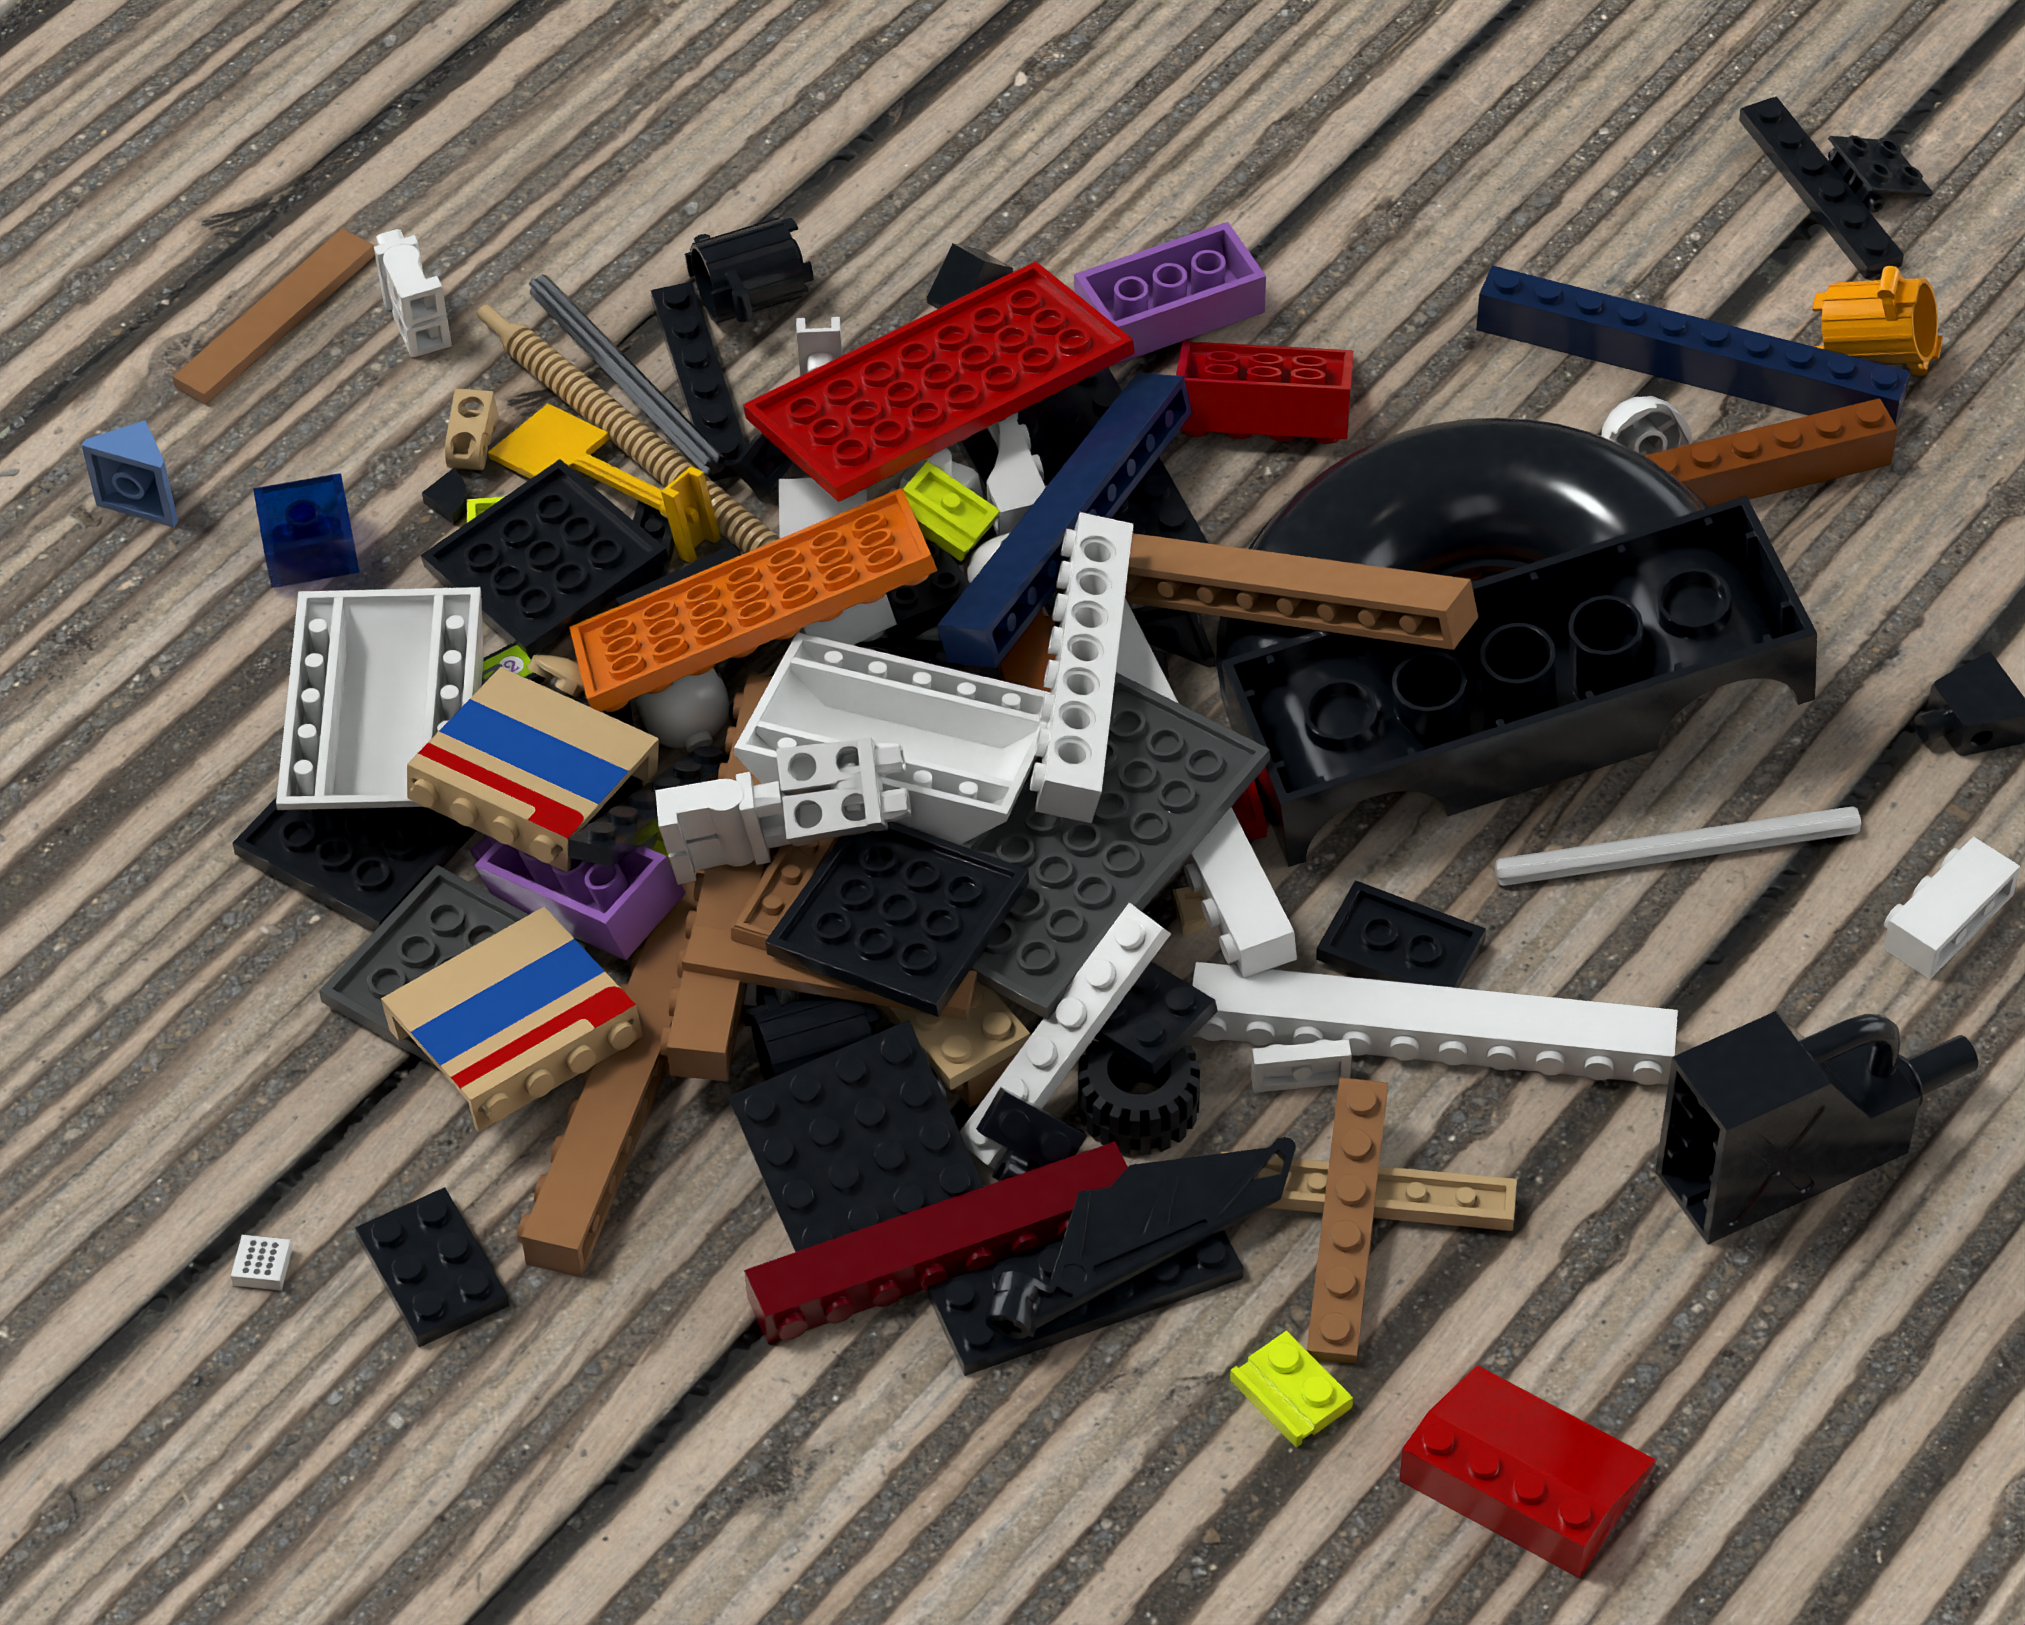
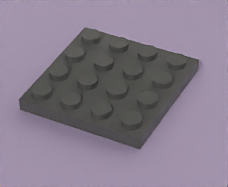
[319,865,588,1068]

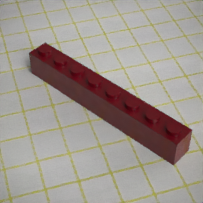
[744,1142,1128,1344]

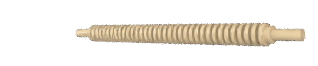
[477,304,780,553]

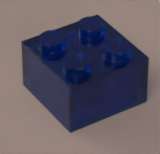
[253,473,360,588]

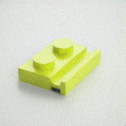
[903,461,1000,562]
[1230,1330,1353,1448]

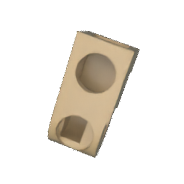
[445,388,499,470]

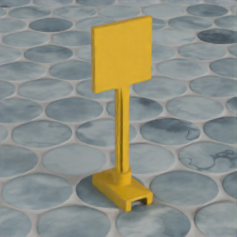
[488,403,721,563]

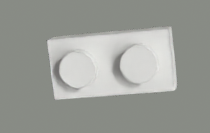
[1251,1039,1352,1093]

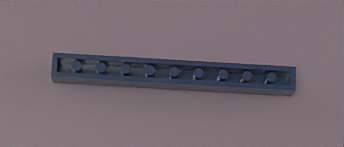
[1476,265,1910,427]
[938,373,1192,668]

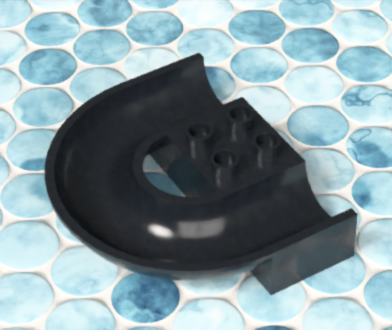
[1216,417,1817,867]

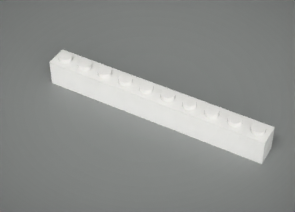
[1116,599,1297,979]
[1192,962,1678,1085]

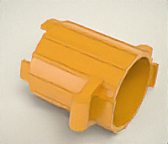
[1812,266,1943,376]

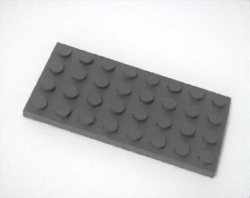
[961,672,1270,1020]

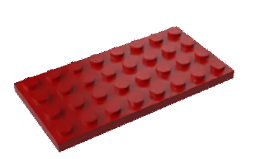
[743,261,1135,502]

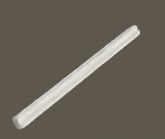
[1495,806,1861,886]

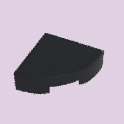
[422,468,467,524]

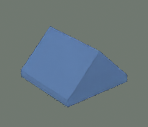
[81,420,178,527]

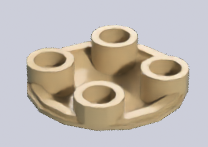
[527,655,587,698]

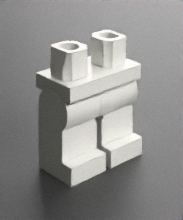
[374,229,452,358]
[776,737,911,846]
[655,772,791,885]

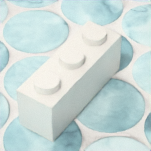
[1883,836,2020,979]

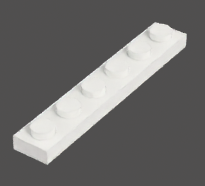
[960,903,1171,1169]

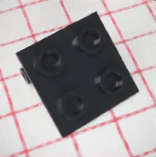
[1828,135,1933,212]

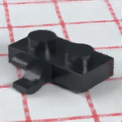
[976,1087,1087,1182]

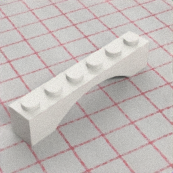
[986,412,1047,536]

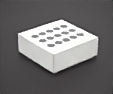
[231,1235,293,1291]

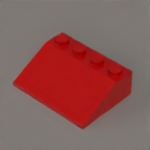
[1176,341,1354,444]
[1399,1365,1656,1579]

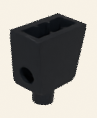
[1914,652,2025,756]

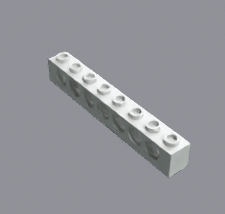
[1030,512,1133,823]

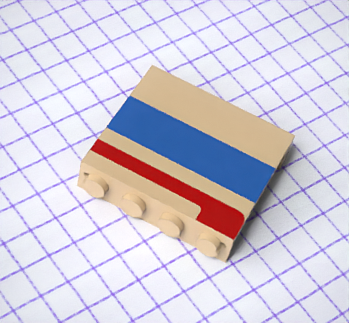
[407,667,659,872]
[381,907,643,1132]

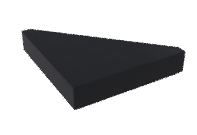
[1131,606,1215,668]

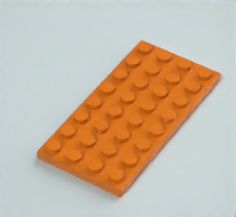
[569,488,938,712]

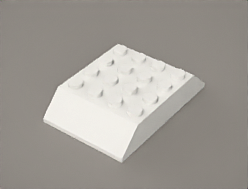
[276,587,484,810]
[734,632,1051,845]

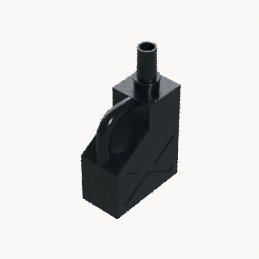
[1655,1011,1979,1244]

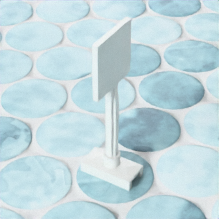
[779,317,867,538]

